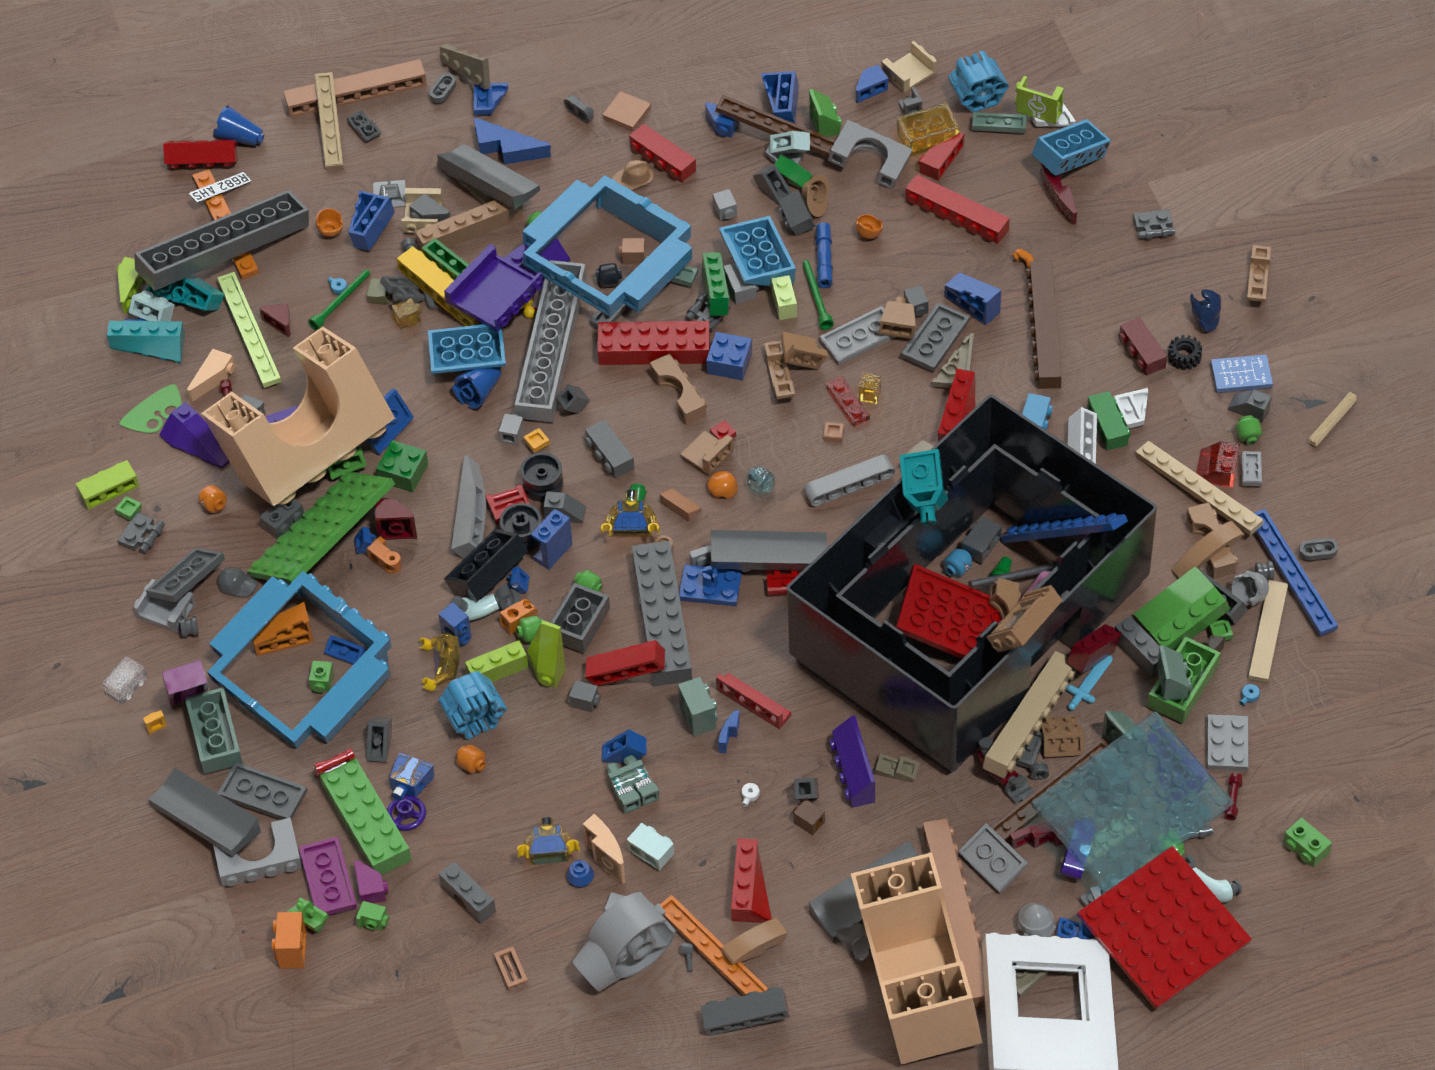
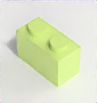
[771,275,797,320]

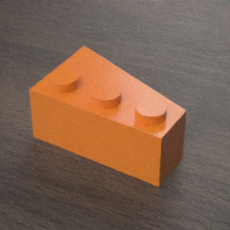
[253,602,314,656]

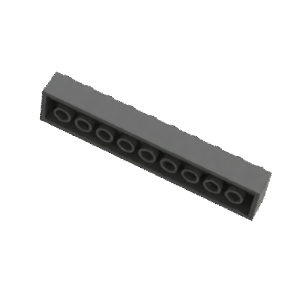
[134,190,309,291]

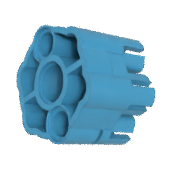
[948,51,1009,112]
[438,671,507,739]

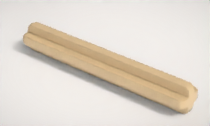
[1308,392,1357,447]

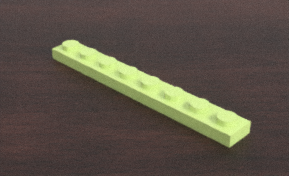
[217,272,281,388]

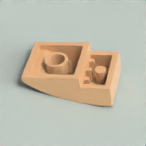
[583,814,626,885]

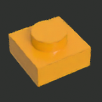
[524,428,550,453]
[143,710,167,734]

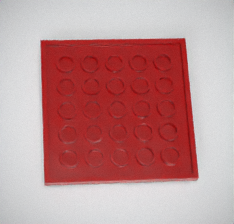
[1077,846,1252,1010]

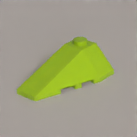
[527,620,566,688]

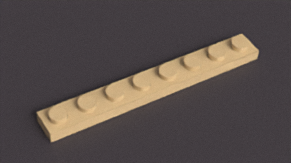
[1136,441,1263,536]

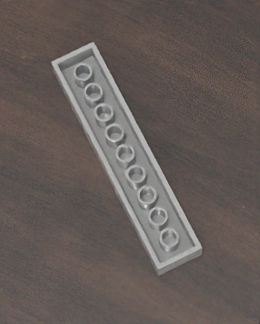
[515,260,587,422]

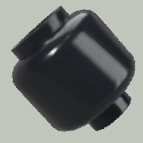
[596,263,623,288]

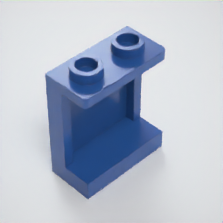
[532,509,573,570]

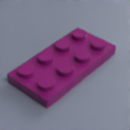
[299,836,357,915]

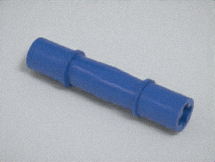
[816,222,833,288]

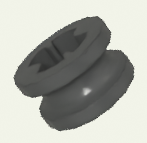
[1030,762,1049,780]

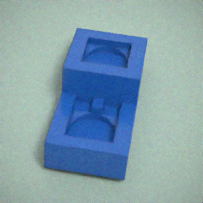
[718,710,740,754]

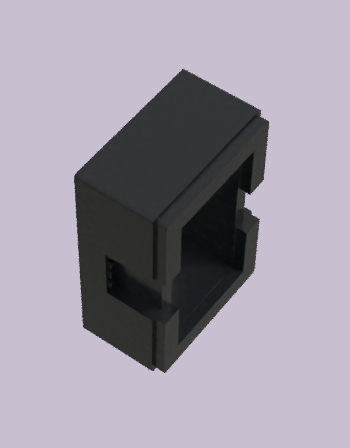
[787,395,1157,773]

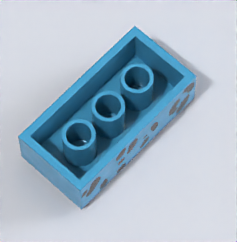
[1032,119,1111,176]

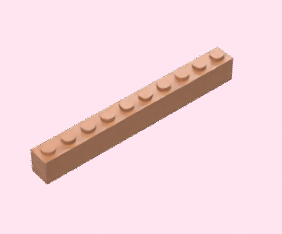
[923,818,985,1007]

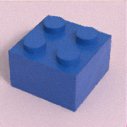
[706,332,752,381]

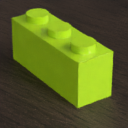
[76,460,139,510]
[465,640,528,682]

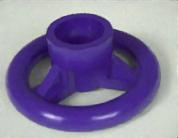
[387,795,426,831]

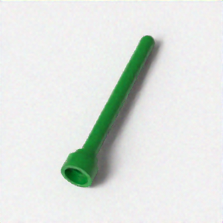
[803,260,834,330]
[308,269,370,331]

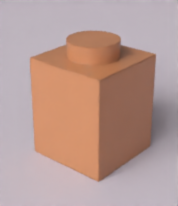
[619,238,645,264]

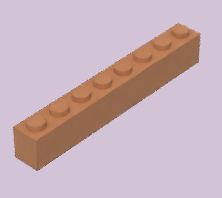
[284,59,427,118]

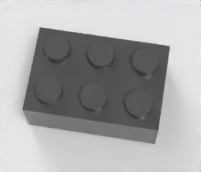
[550,583,610,653]

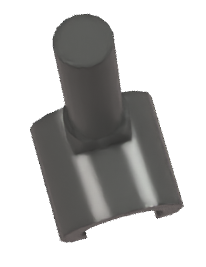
[681,943,693,972]

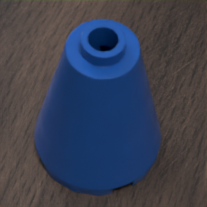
[213,105,265,146]
[453,367,502,409]

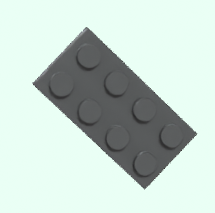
[901,302,970,372]
[146,548,225,602]
[218,762,307,820]

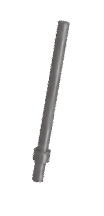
[968,561,1058,589]

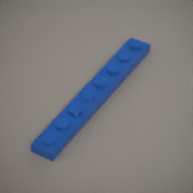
[1254,509,1338,636]

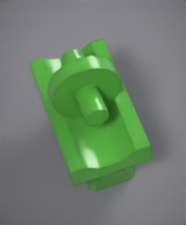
[287,897,329,933]

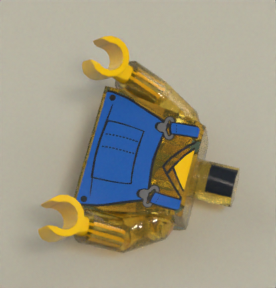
[601,490,660,536]
[419,633,460,692]
[517,817,580,865]

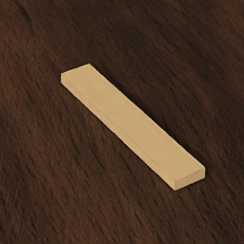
[315,72,343,169]
[1248,580,1288,683]

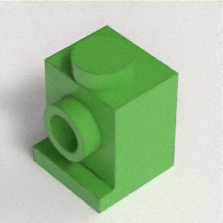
[356,901,389,931]

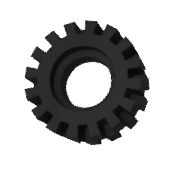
[1168,335,1202,370]

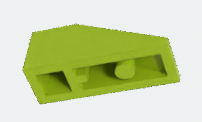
[117,257,144,314]

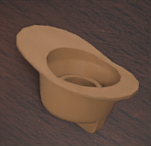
[612,160,654,190]
[802,174,829,217]

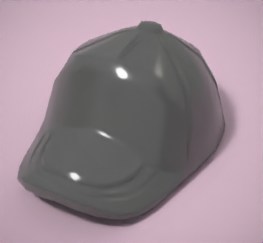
[217,567,257,597]

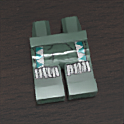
[607,755,660,814]

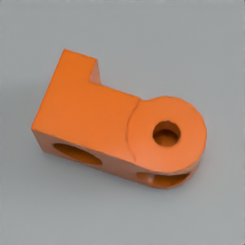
[367,536,402,574]
[500,599,538,635]

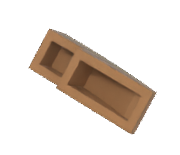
[721,918,788,965]

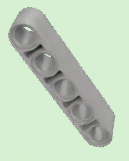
[803,455,896,506]

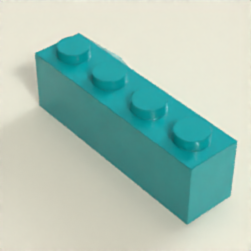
[146,275,225,310]
[107,321,185,364]

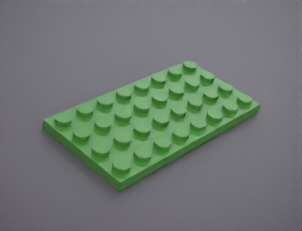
[247,472,395,585]

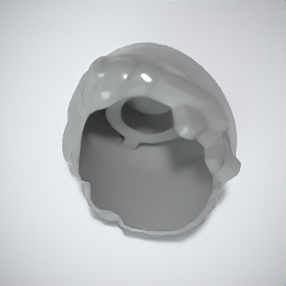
[1231,570,1269,606]
[1018,903,1056,937]

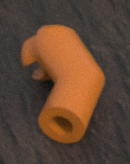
[1012,249,1034,268]

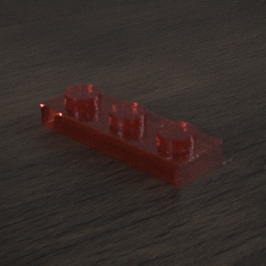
[826,376,870,427]

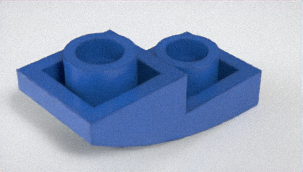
[1055,917,1095,940]

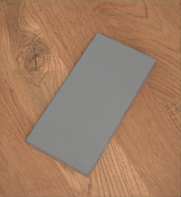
[819,306,897,365]

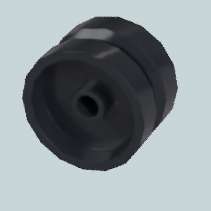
[520,452,564,501]
[500,503,542,551]

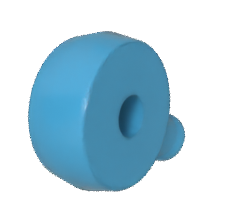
[327,277,348,295]
[1239,684,1260,706]

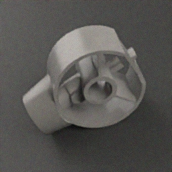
[572,892,676,992]

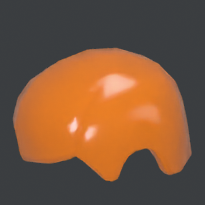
[316,208,343,237]
[855,214,883,239]
[707,471,738,499]

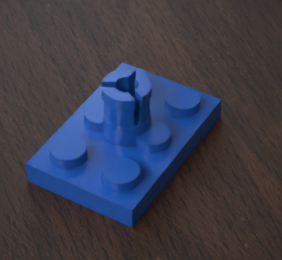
[366,389,414,455]
[679,565,742,607]

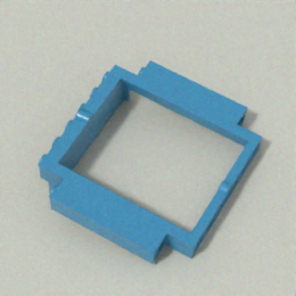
[523,175,692,317]
[207,571,392,749]

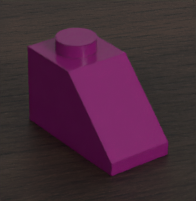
[354,860,389,903]

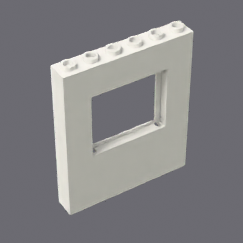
[982,933,1118,1070]

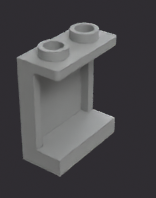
[133,579,196,633]

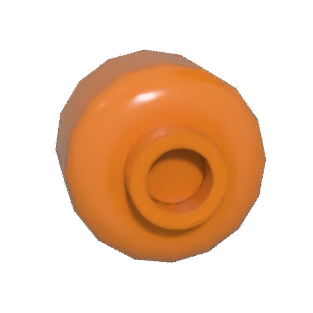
[199,485,227,513]
[456,744,486,774]

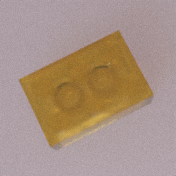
[897,103,960,156]

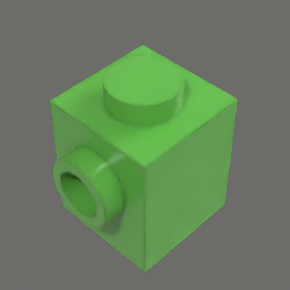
[309,661,334,693]

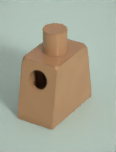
[878,297,916,339]

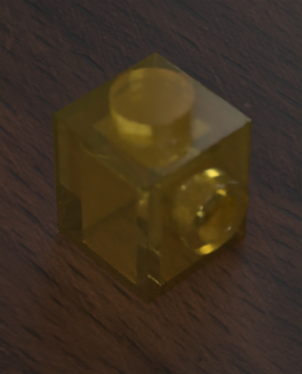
[392,298,422,330]
[859,372,881,404]

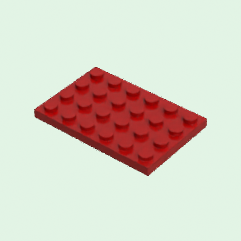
[895,564,1002,659]

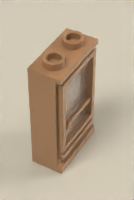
[987,585,1063,653]

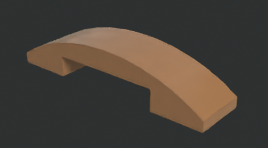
[1247,245,1271,302]
[764,340,795,399]
[1172,521,1244,578]

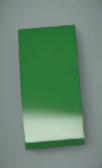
[774,155,813,189]

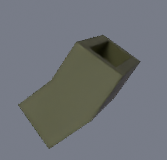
[367,278,391,304]

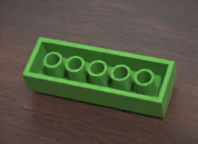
[320,759,412,875]

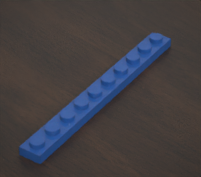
[1001,513,1128,543]

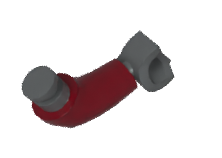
[978,737,1034,803]

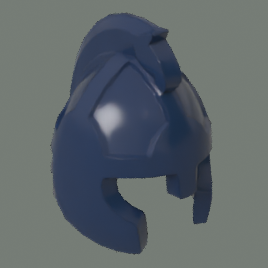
[1190,289,1221,332]

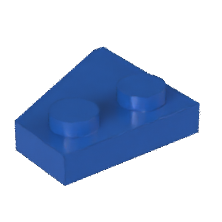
[474,83,508,115]

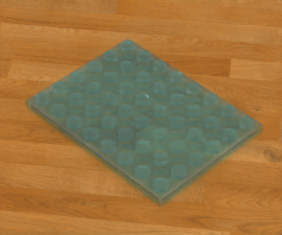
[1031,711,1234,893]

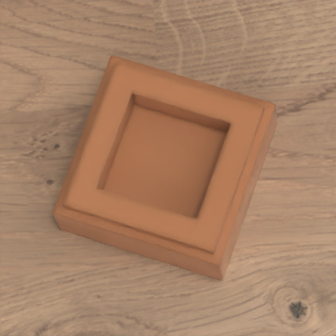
[823,422,844,443]

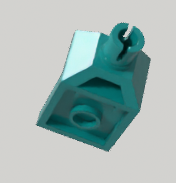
[899,449,948,526]

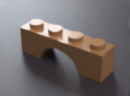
[650,354,707,425]
[1186,502,1238,579]
[989,578,1021,620]

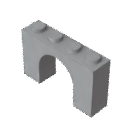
[828,120,912,190]
[213,818,302,887]

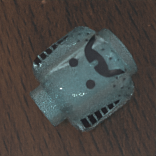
[747,466,775,494]

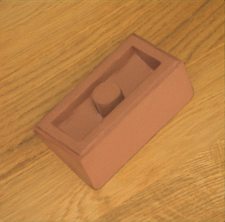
[660,488,701,521]

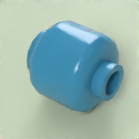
[943,549,972,578]

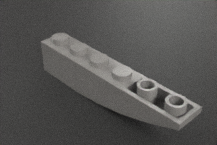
[451,455,486,559]

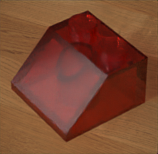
[1196,441,1240,488]

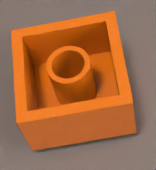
[272,912,307,969]

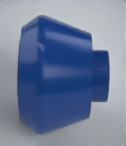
[566,860,594,887]

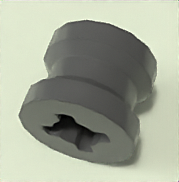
[1255,561,1274,580]
[180,616,199,637]

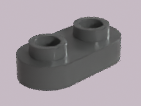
[429,73,456,103]
[564,95,594,123]
[1299,538,1338,561]

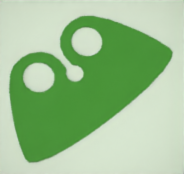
[120,384,182,433]

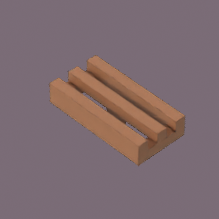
[494,947,528,991]

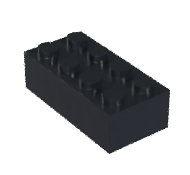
[444,529,528,601]

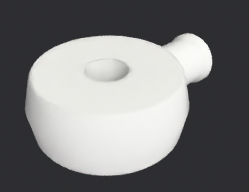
[741,783,760,807]

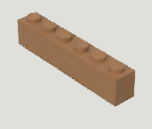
[415,200,523,251]

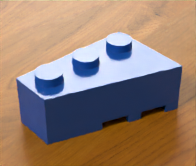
[761,71,799,124]
[349,191,395,251]
[944,272,1001,326]

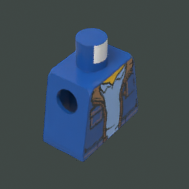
[389,752,435,801]

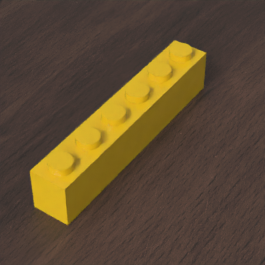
[397,246,483,326]

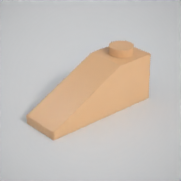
[187,349,235,402]

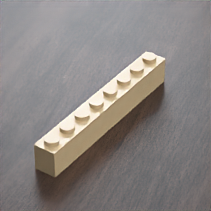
[983,651,1077,778]

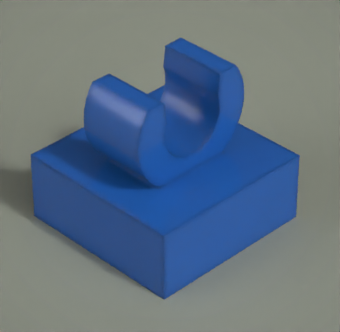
[354,527,376,554]
[506,566,530,594]

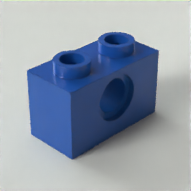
[438,603,472,649]

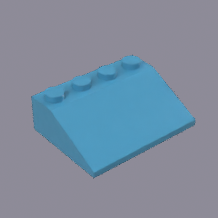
[719,216,796,286]
[428,324,506,374]

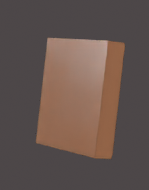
[602,91,651,131]

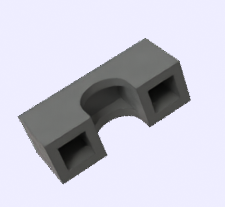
[439,862,496,924]

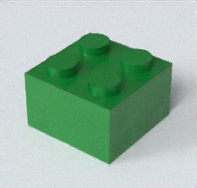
[376,440,428,493]

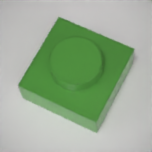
[115,496,142,521]
[1208,619,1233,641]

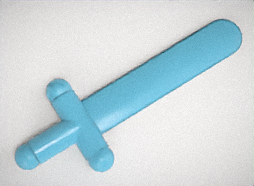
[1067,655,1113,710]

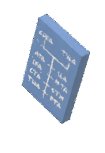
[1211,354,1273,393]

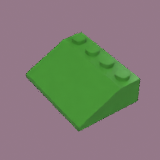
[1134,566,1231,651]

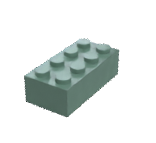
[185,687,243,774]

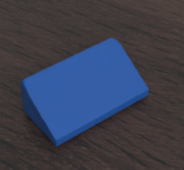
[324,635,369,664]

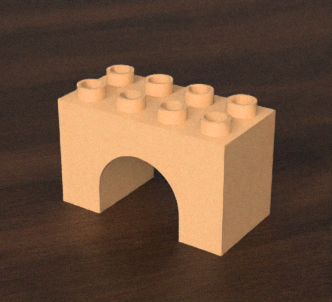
[201,327,395,506]
[851,852,983,1064]

